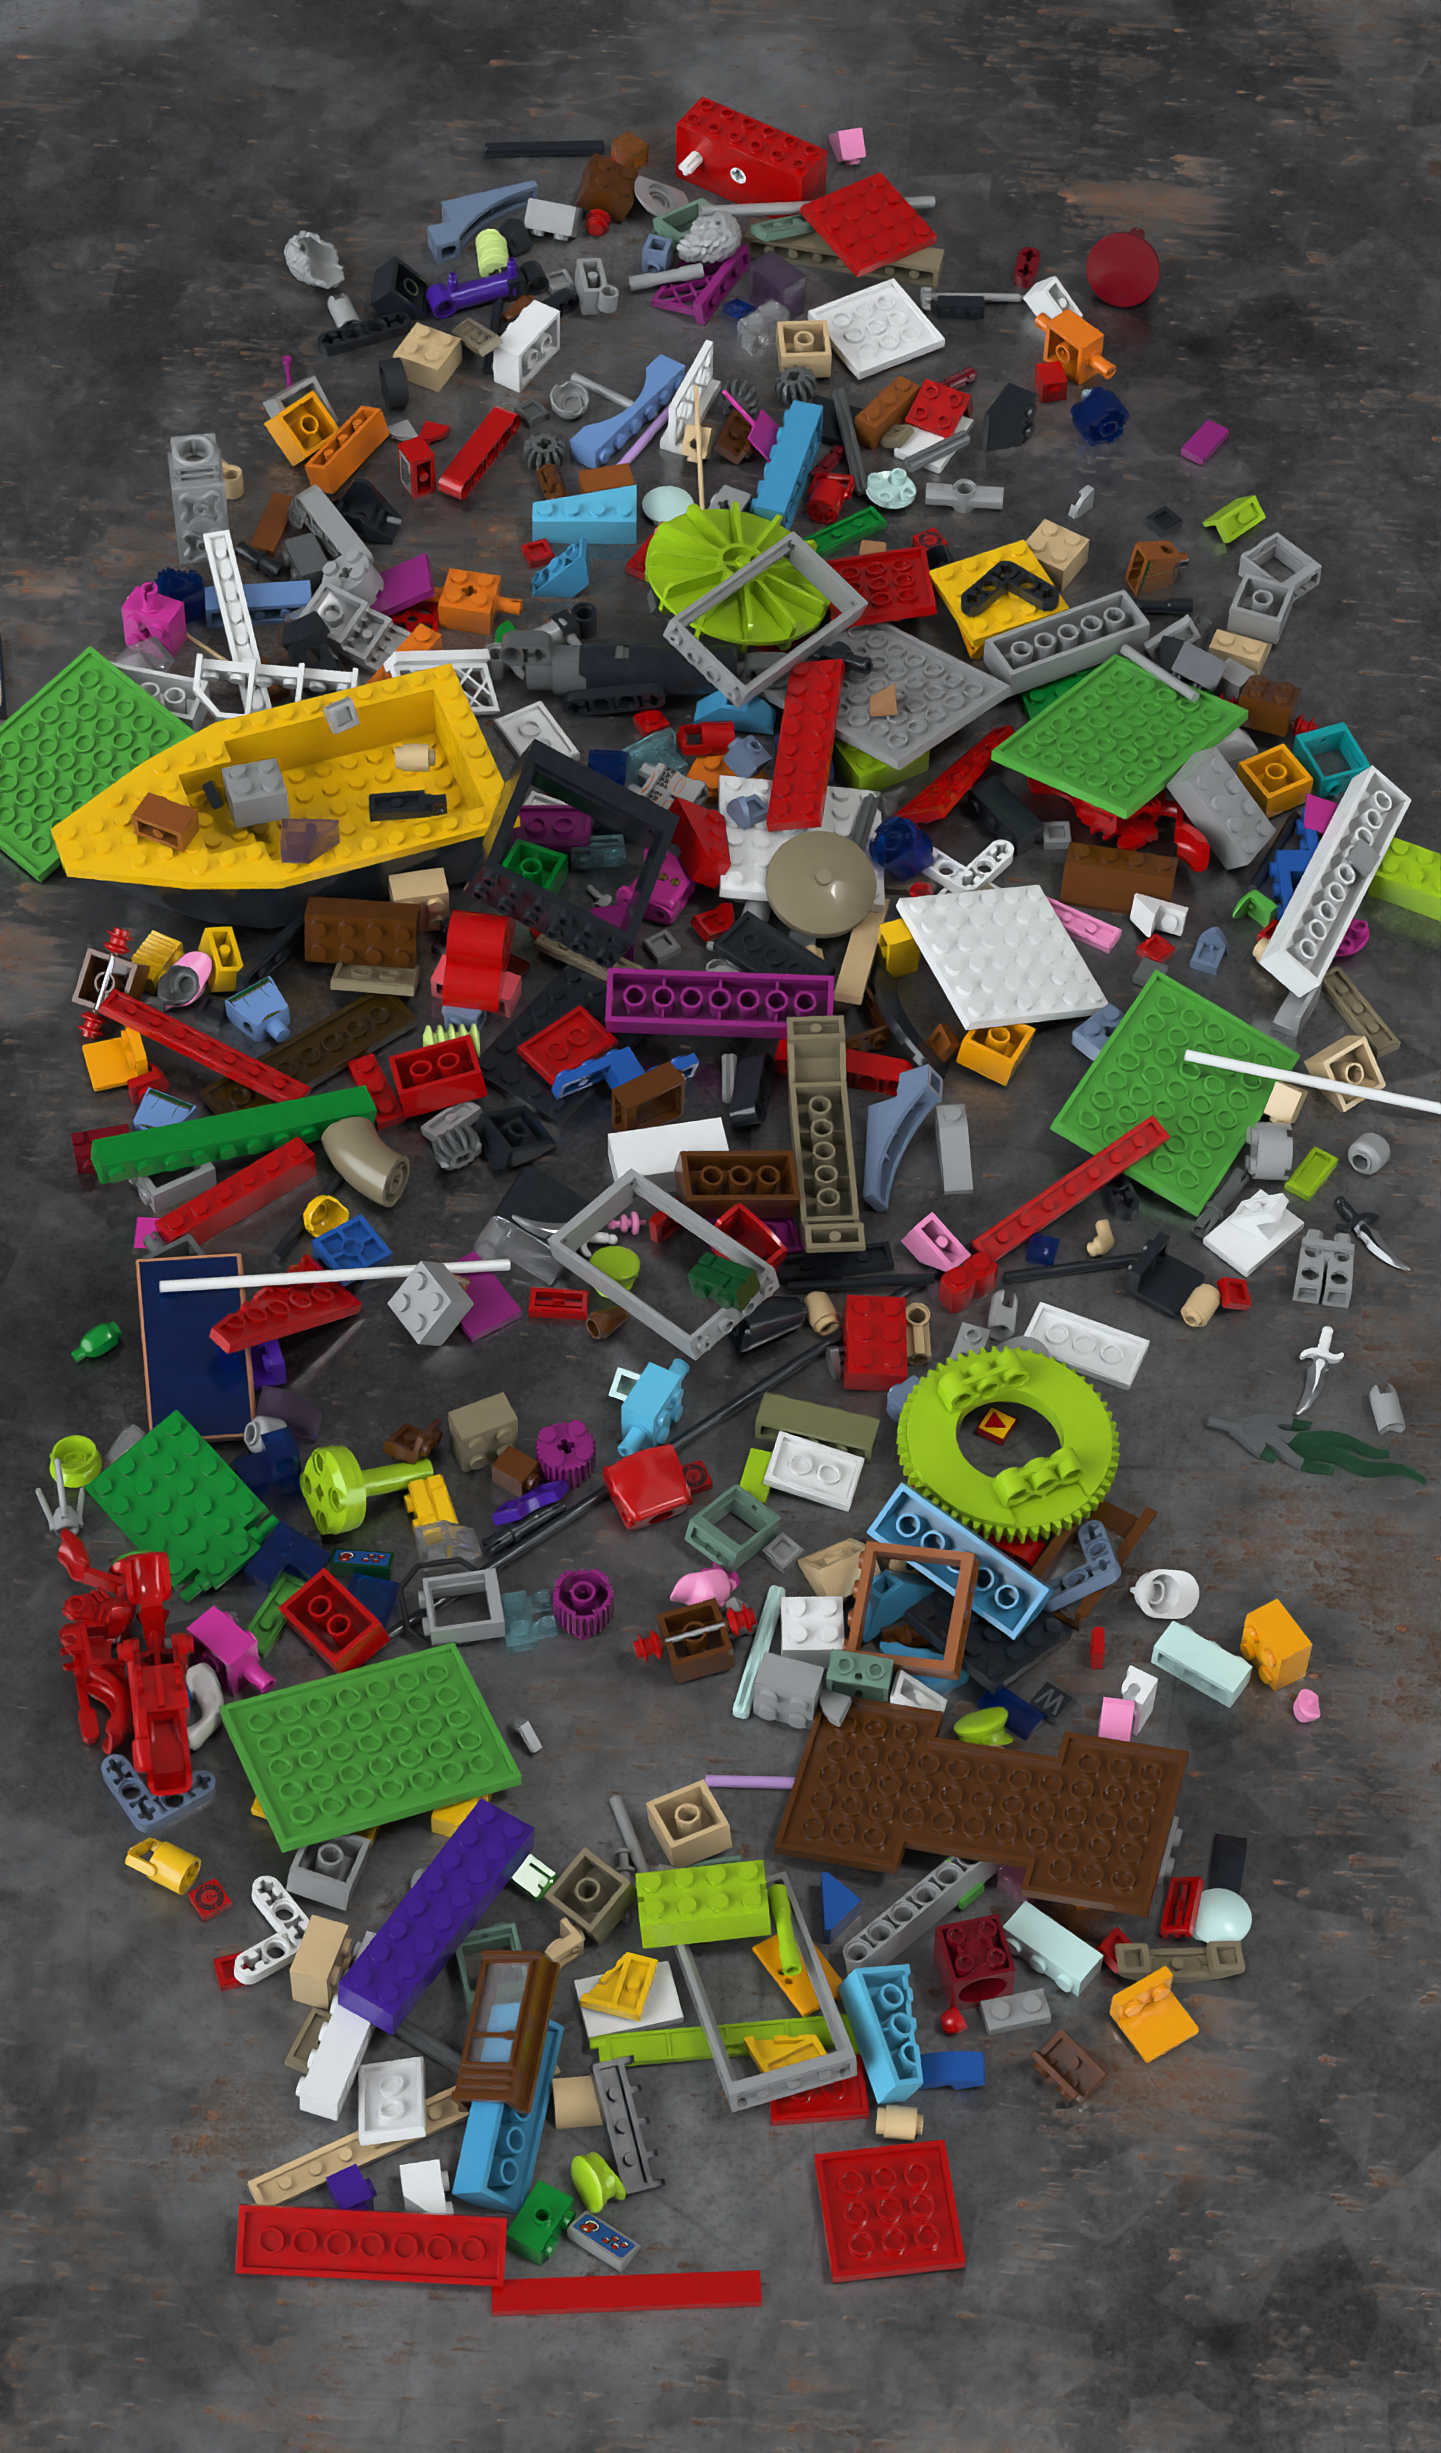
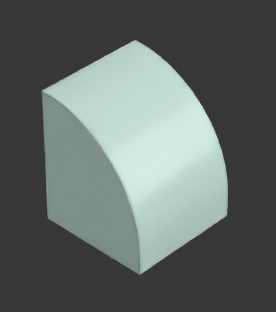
[609,1367,642,1401]

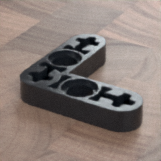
[961,561,1059,616]

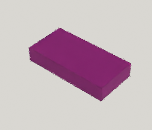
[1180,419,1229,465]

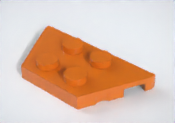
[686,755,771,804]

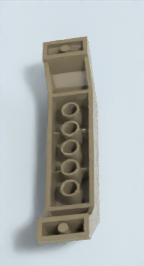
[786,1015,866,1253]

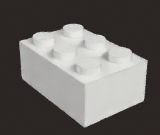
[492,300,560,393]

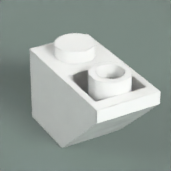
[400,2159,454,2214]

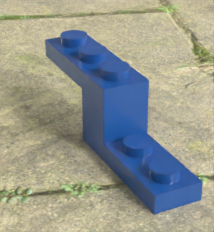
[1269,808,1319,920]
[551,1046,699,1100]

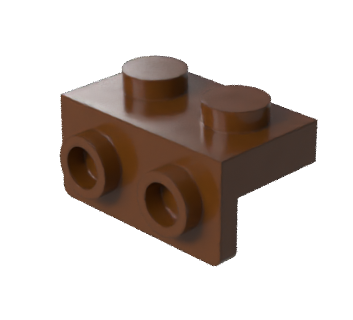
[712,409,755,465]
[382,1418,443,1465]
[1030,2028,1109,2104]

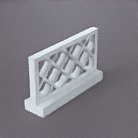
[660,340,721,455]
[383,649,500,715]

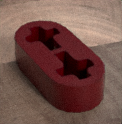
[1014,247,1041,288]

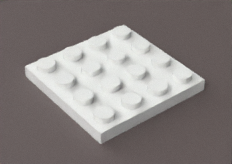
[808,278,945,380]

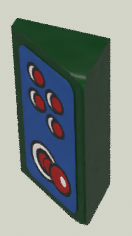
[329,1548,394,1581]

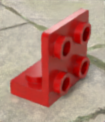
[905,379,974,438]

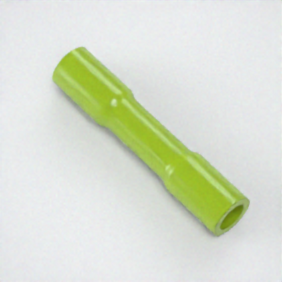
[768,1884,802,1976]

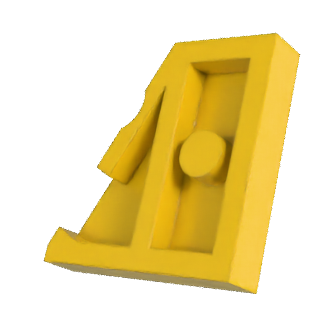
[580,1952,658,2022]
[744,2034,827,2074]

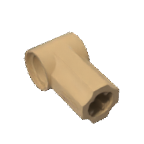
[221,458,244,500]
[906,1303,932,1366]

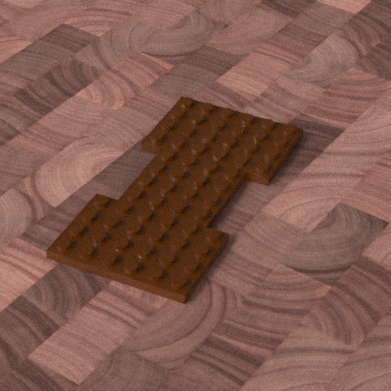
[774,1697,1189,1918]

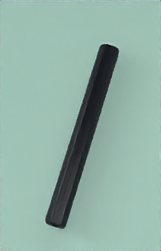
[484,140,604,157]

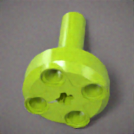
[300,1445,434,1535]

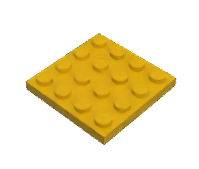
[929,539,1069,648]

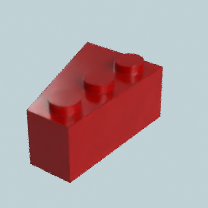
[668,797,731,889]

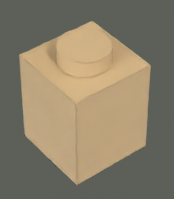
[1263,1081,1308,1124]

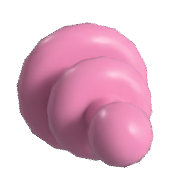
[607,1211,646,1235]

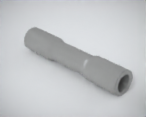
[629,263,704,291]

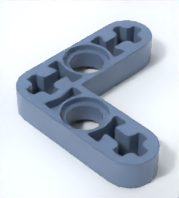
[1043,1520,1121,1612]
[101,1754,217,1833]

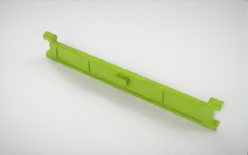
[589,2014,861,2066]

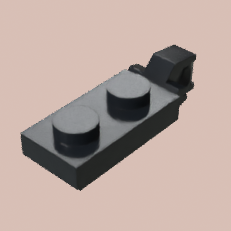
[369,790,447,822]

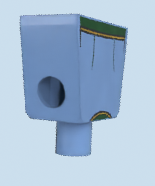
[225,976,290,1042]
[133,1087,198,1132]

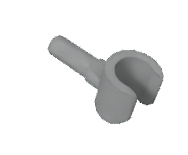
[586,885,612,908]

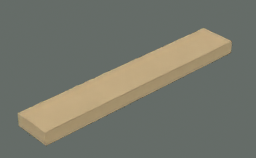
[834,898,890,1005]

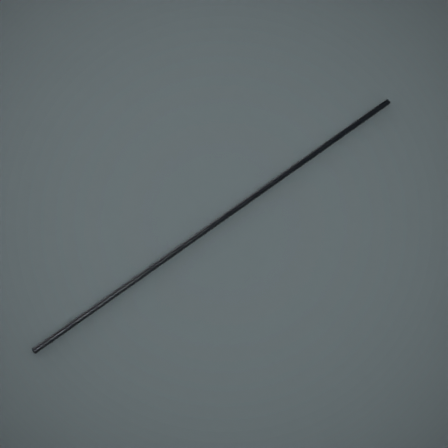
[378,1227,992,1651]

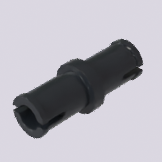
[235,541,286,581]

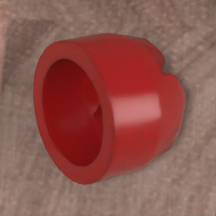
[940,2006,968,2035]

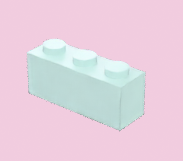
[1151,1621,1252,1708]
[1003,1901,1103,1997]

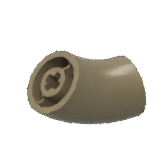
[321,1117,410,1208]

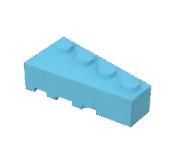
[532,485,637,544]
[838,1964,923,2104]

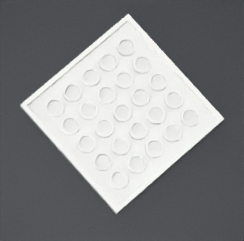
[718,775,885,913]
[896,885,1108,1030]

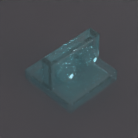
[613,727,688,788]

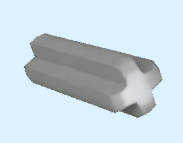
[722,1053,737,1104]

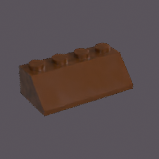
[1059,841,1178,915]

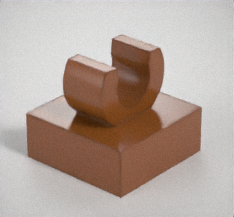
[926,1023,961,1063]

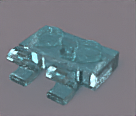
[500,1589,558,1654]

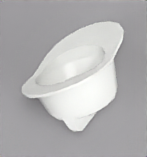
[1130,1569,1199,1619]

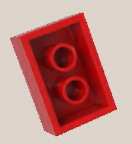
[388,1034,488,1119]
[843,1295,907,1392]
[278,1568,391,1674]

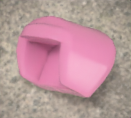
[1293,1689,1320,1723]

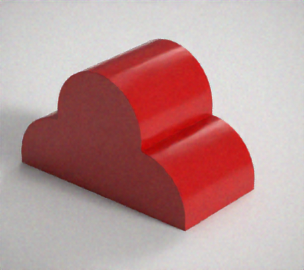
[442,909,516,1012]

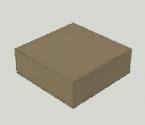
[879,425,915,448]

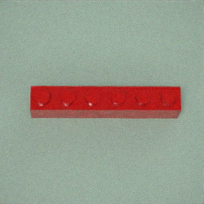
[155,1137,317,1245]

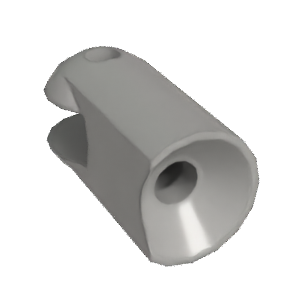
[327,293,361,328]
[987,1289,1018,1341]
[1369,1383,1406,1435]

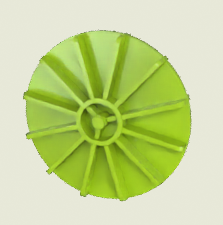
[644,501,830,654]

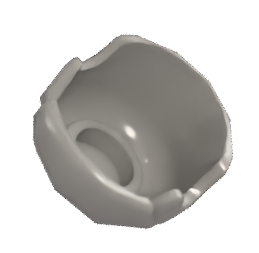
[550,381,590,420]

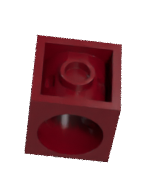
[933,1913,1016,2011]

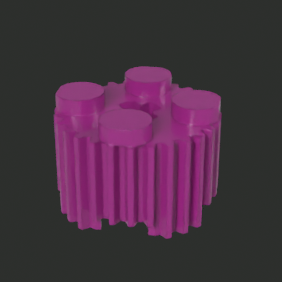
[536,1420,596,1491]
[553,1568,614,1640]

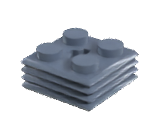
[1071,1003,1125,1061]

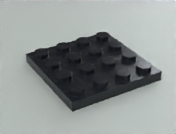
[902,1587,1073,1695]

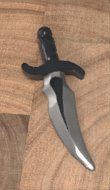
[1335,1196,1411,1271]

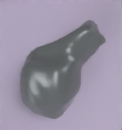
[878,785,909,822]

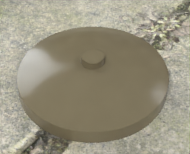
[765,831,877,938]

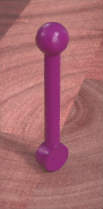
[282,355,292,389]

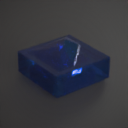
[722,298,757,321]
[1025,1234,1060,1266]

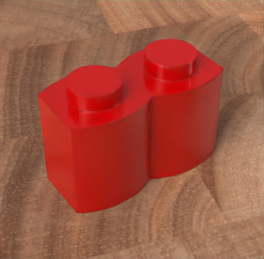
[938,1252,998,1314]

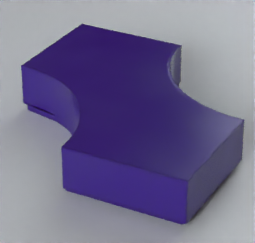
[492,1479,569,1526]

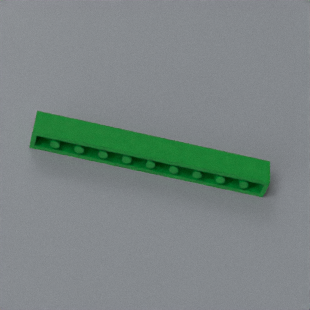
[90,1085,377,1185]

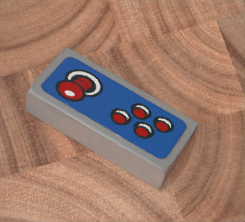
[567,2210,641,2273]

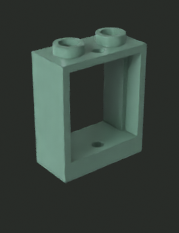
[653,198,712,258]
[685,1484,782,1574]
[826,1649,894,1703]
[454,1922,527,2019]

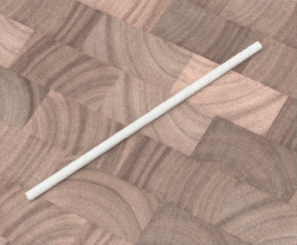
[1184,1049,1441,1114]
[159,1259,510,1293]

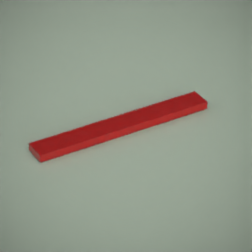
[99,988,311,1103]
[970,1115,1170,1262]
[492,2270,762,2316]

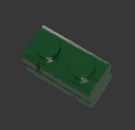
[688,1252,761,1311]

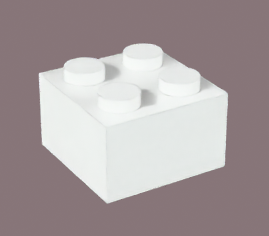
[780,1596,844,1669]

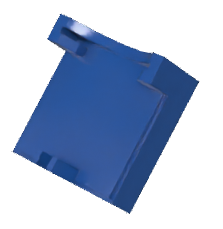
[312,1214,393,1287]

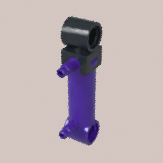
[426,257,549,319]

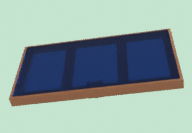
[135,1253,257,1443]

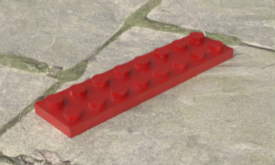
[766,658,845,832]
[235,2203,508,2286]

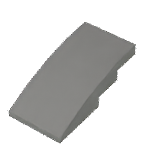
[298,581,411,673]

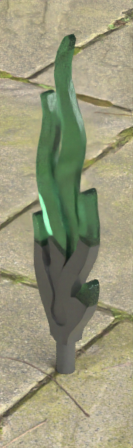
[1207,1413,1426,1485]

